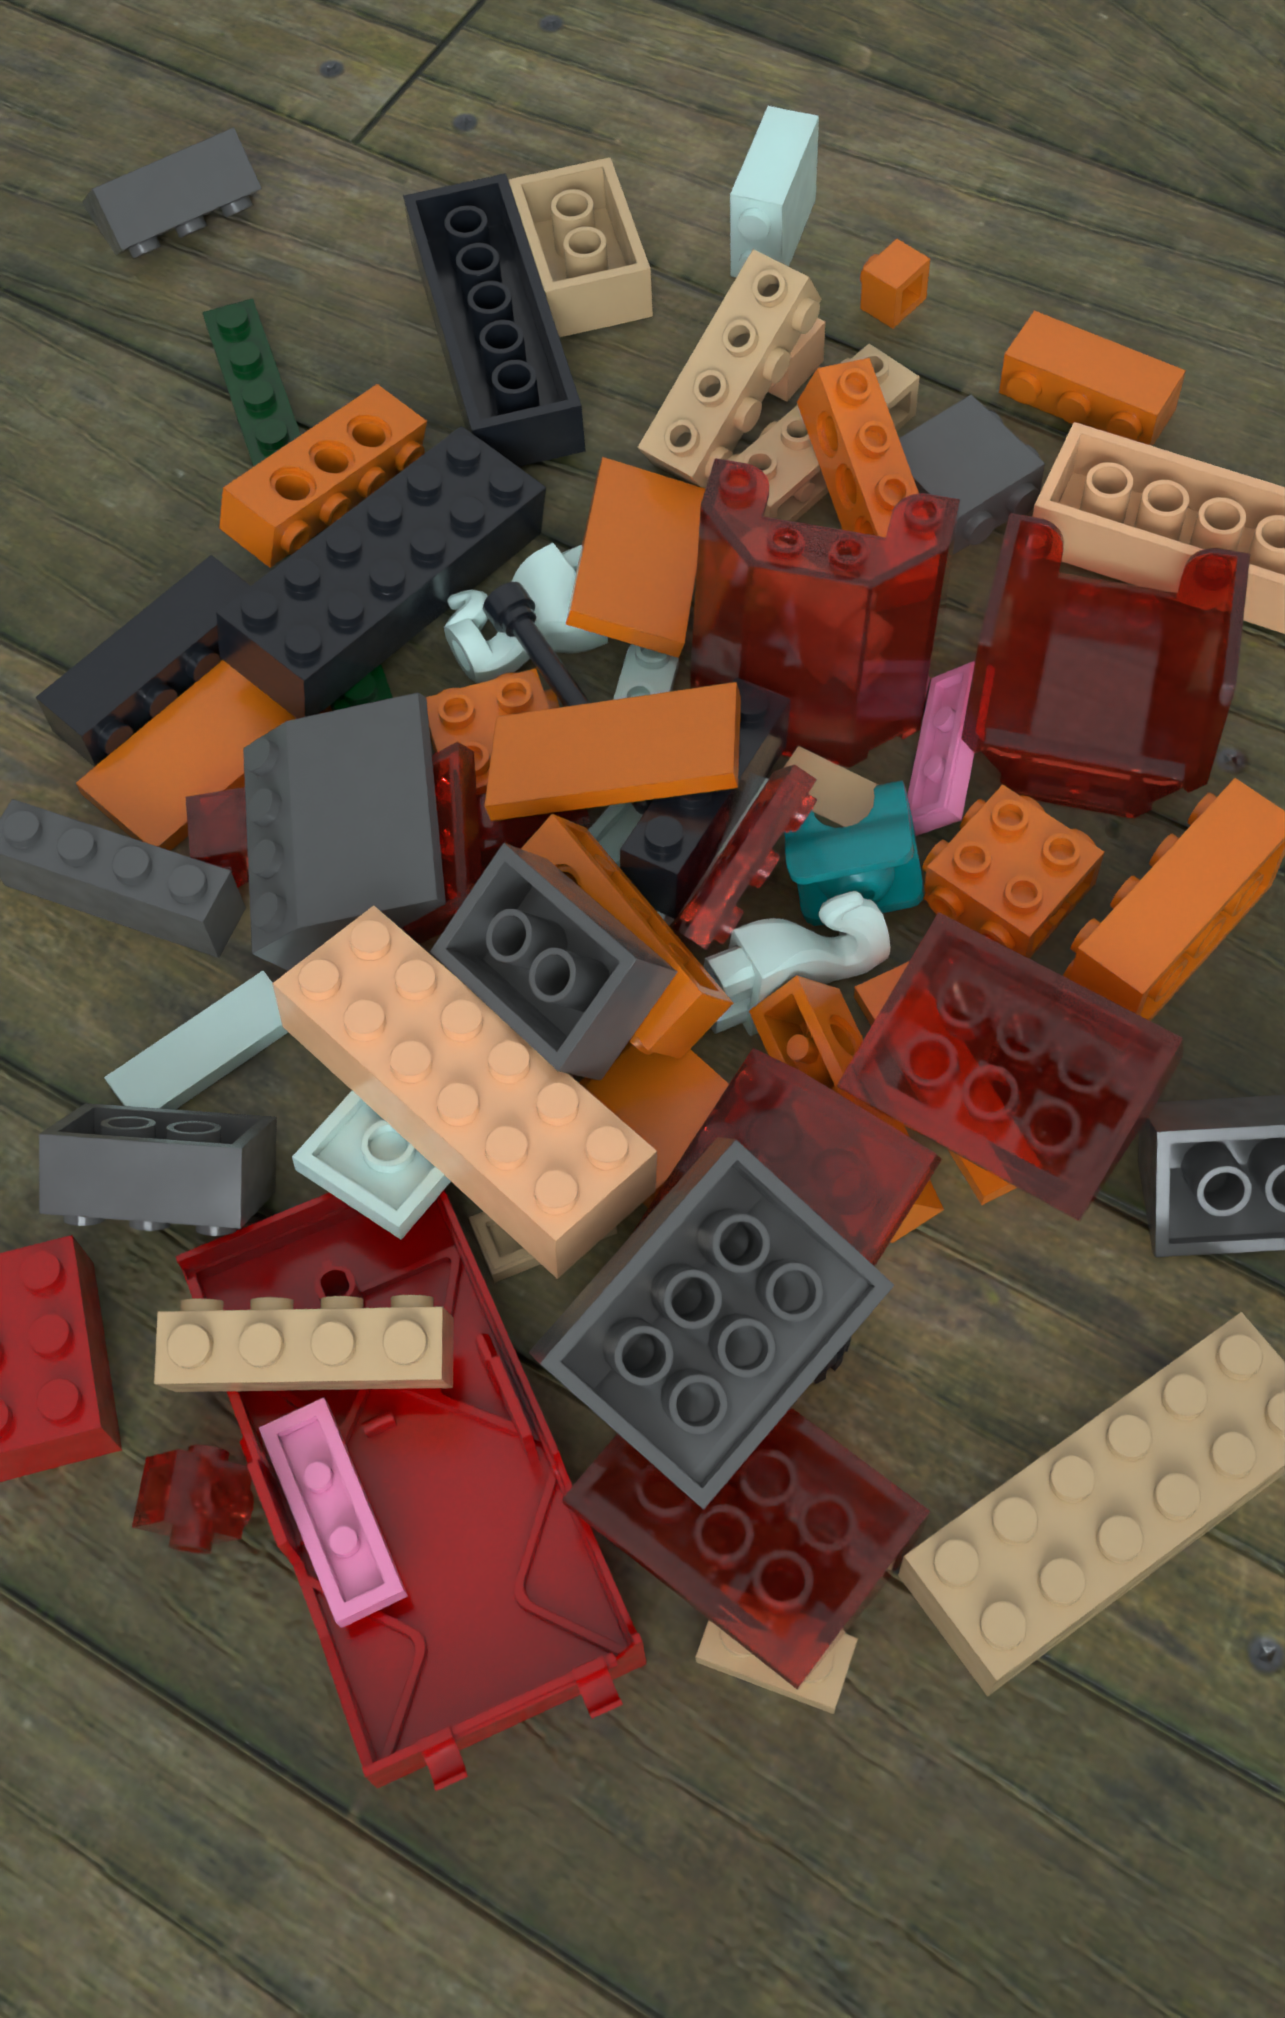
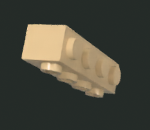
[637,249,822,491]
[719,344,920,539]
[154,1295,454,1392]

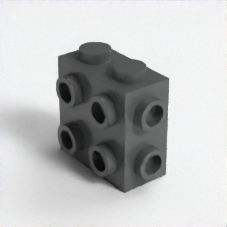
[899,395,1045,556]

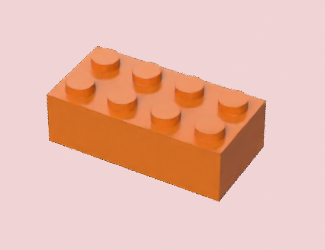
[1061,778,1285,1053]

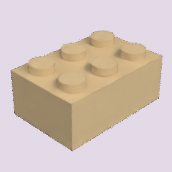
[508,157,653,338]

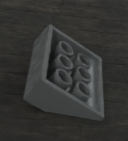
[243,693,446,971]
[529,1137,894,1510]

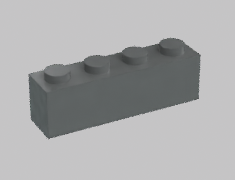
[0,799,246,958]

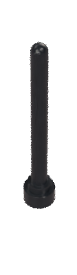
[483,582,653,815]

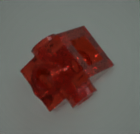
[132,1445,254,1554]

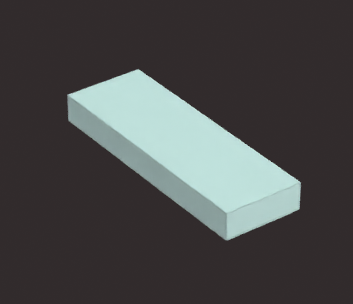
[104,971,288,1110]

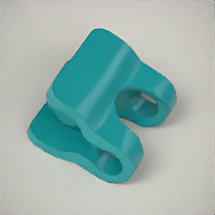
[782,780,925,926]

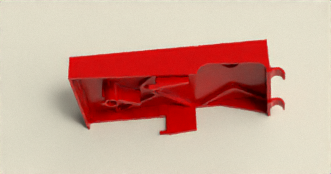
[175,1190,647,1791]

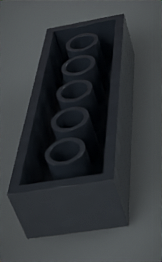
[403,173,586,467]
[216,426,546,719]

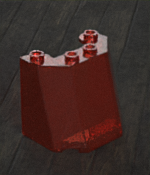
[690,458,960,768]
[961,513,1250,819]

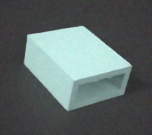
[730,106,819,277]

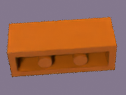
[999,310,1186,446]

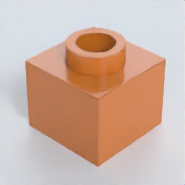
[860,239,930,329]

